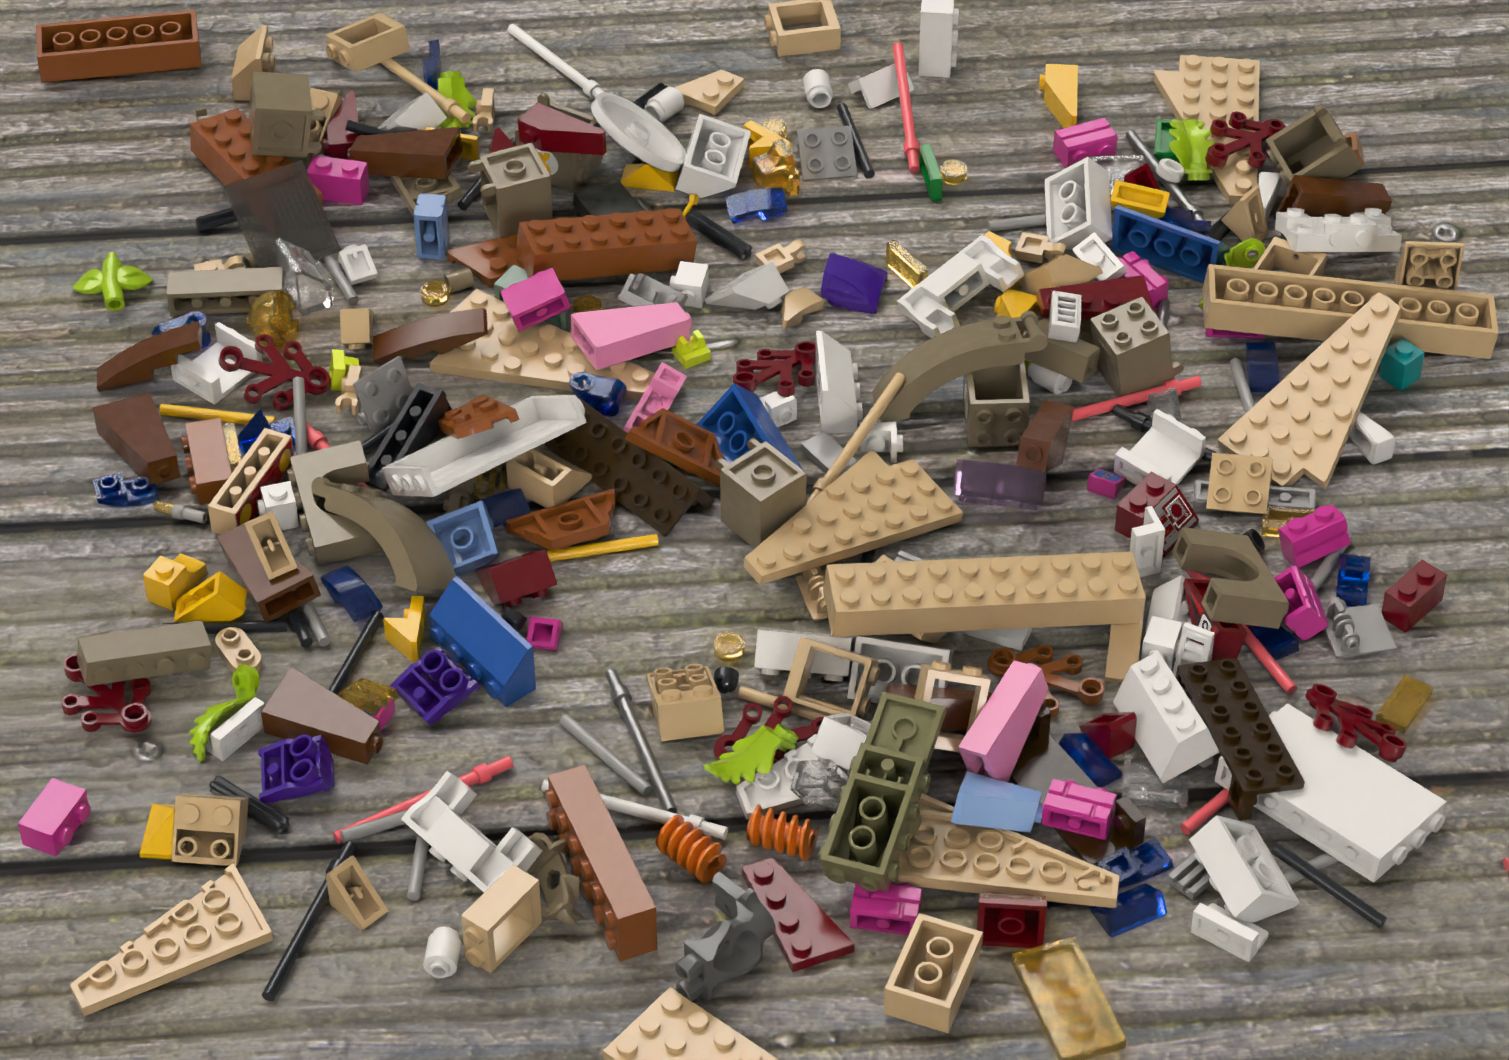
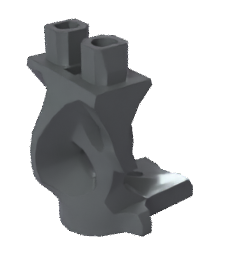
[675,871,776,1001]

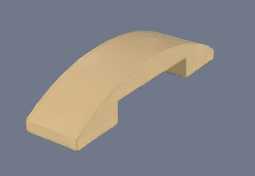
[1105,591,1147,683]

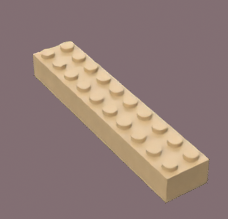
[1202,264,1499,359]
[823,551,1146,637]

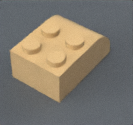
[884,913,983,1033]

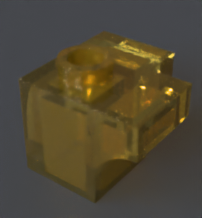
[753,138,800,197]

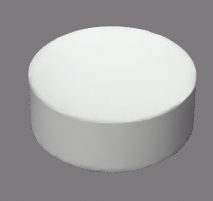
[1156,159,1185,183]

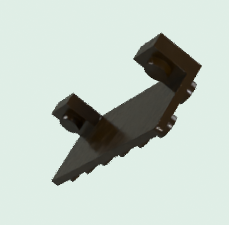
[545,398,715,537]
[1176,658,1305,821]
[1010,703,1146,866]

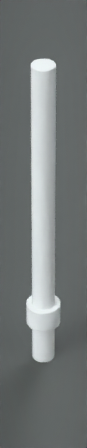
[507,24,605,99]
[541,779,728,840]

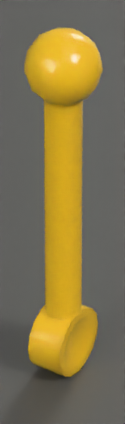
[683,194,699,218]

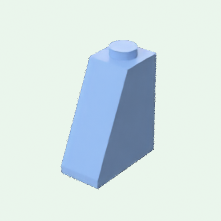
[951,771,1043,833]

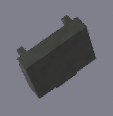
[573,182,653,217]

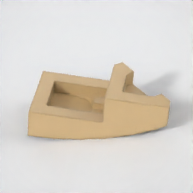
[780,287,825,329]

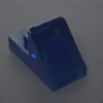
[236,409,295,456]

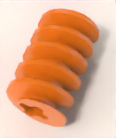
[746,804,819,861]
[655,815,727,883]

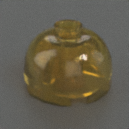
[246,290,299,348]

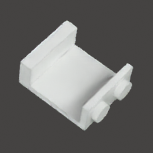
[171,322,262,405]
[1114,409,1206,485]

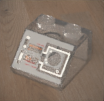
[275,238,335,316]

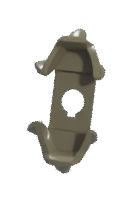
[526,832,582,927]

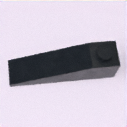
[365,383,452,492]

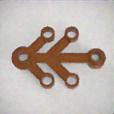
[987,644,1104,718]

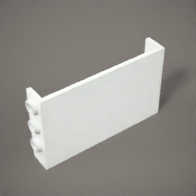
[382,395,587,497]
[1214,703,1447,883]

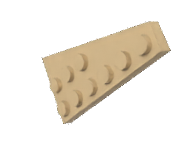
[70,863,273,1016]

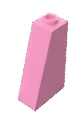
[571,302,693,370]
[958,660,1049,782]

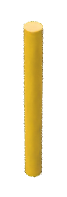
[159,403,276,428]
[547,534,659,562]

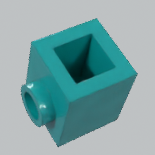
[1379,338,1425,391]

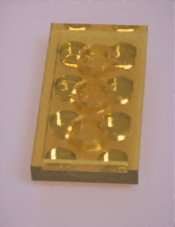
[1011,937,1127,1060]

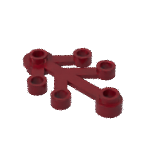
[1205,111,1286,168]
[218,334,331,411]
[733,341,816,397]
[61,653,152,733]
[1305,684,1407,762]
[714,696,824,772]

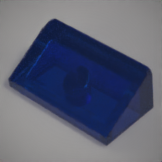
[1058,733,1123,788]
[1090,883,1167,937]

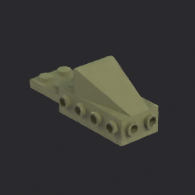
[818,692,946,892]

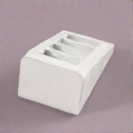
[1257,172,1281,221]
[1048,291,1081,343]
[1349,412,1396,465]
[1173,622,1215,677]

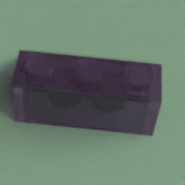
[953,458,1049,510]

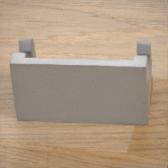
[617,273,688,309]

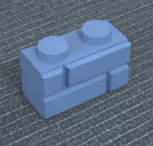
[413,194,450,260]

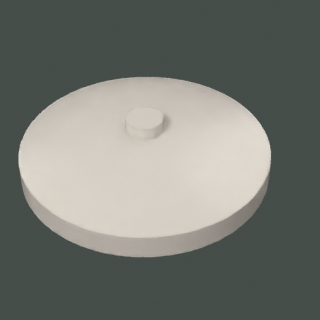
[591,92,686,172]

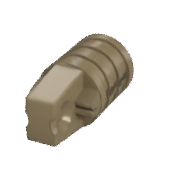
[443,477,476,514]

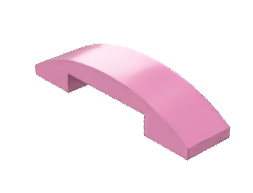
[623,362,687,433]

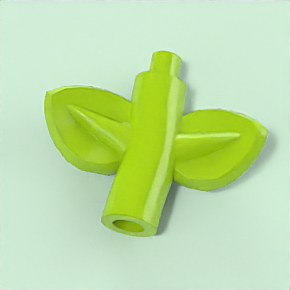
[72,252,153,311]

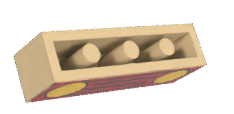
[208,428,294,535]

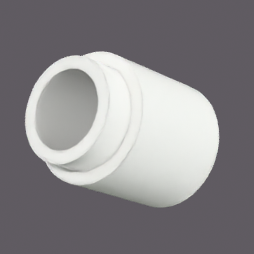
[803,69,833,108]
[644,87,684,123]
[1028,363,1073,395]
[423,927,461,978]

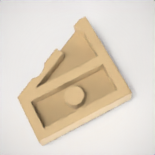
[674,70,744,115]

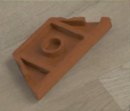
[447,233,525,288]
[437,394,520,439]
[625,408,724,487]
[505,489,616,551]

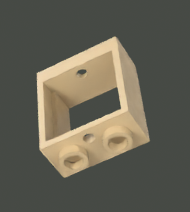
[764,0,841,57]
[325,13,411,73]
[1253,237,1327,276]
[783,637,880,719]
[915,660,991,753]
[461,865,542,973]

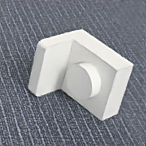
[337,244,378,285]
[759,391,797,427]
[860,422,903,463]

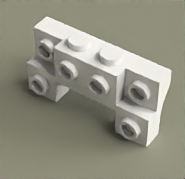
[1275,208,1402,252]
[897,235,1024,338]
[401,771,543,892]

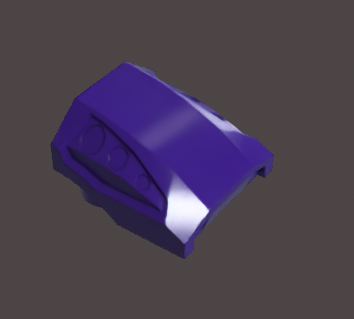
[821,252,888,314]
[390,647,482,725]
[258,734,335,803]

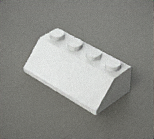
[1113,651,1219,784]

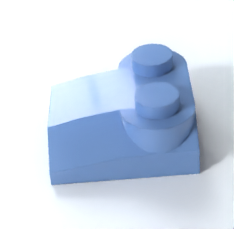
[426,500,500,576]

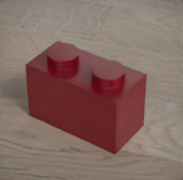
[1382,559,1447,633]

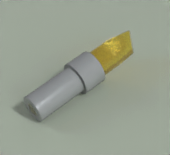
[153,501,207,524]

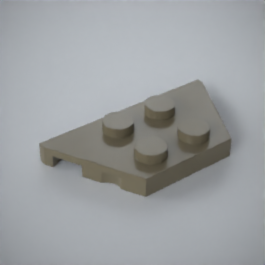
[388,173,462,218]

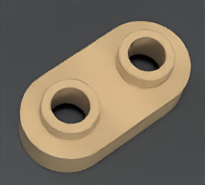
[215,627,262,673]

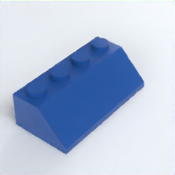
[1111,205,1230,284]
[696,384,804,471]
[429,576,536,707]

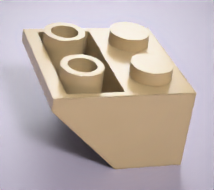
[231,25,276,101]
[1018,254,1103,295]
[506,447,592,508]
[171,793,249,866]

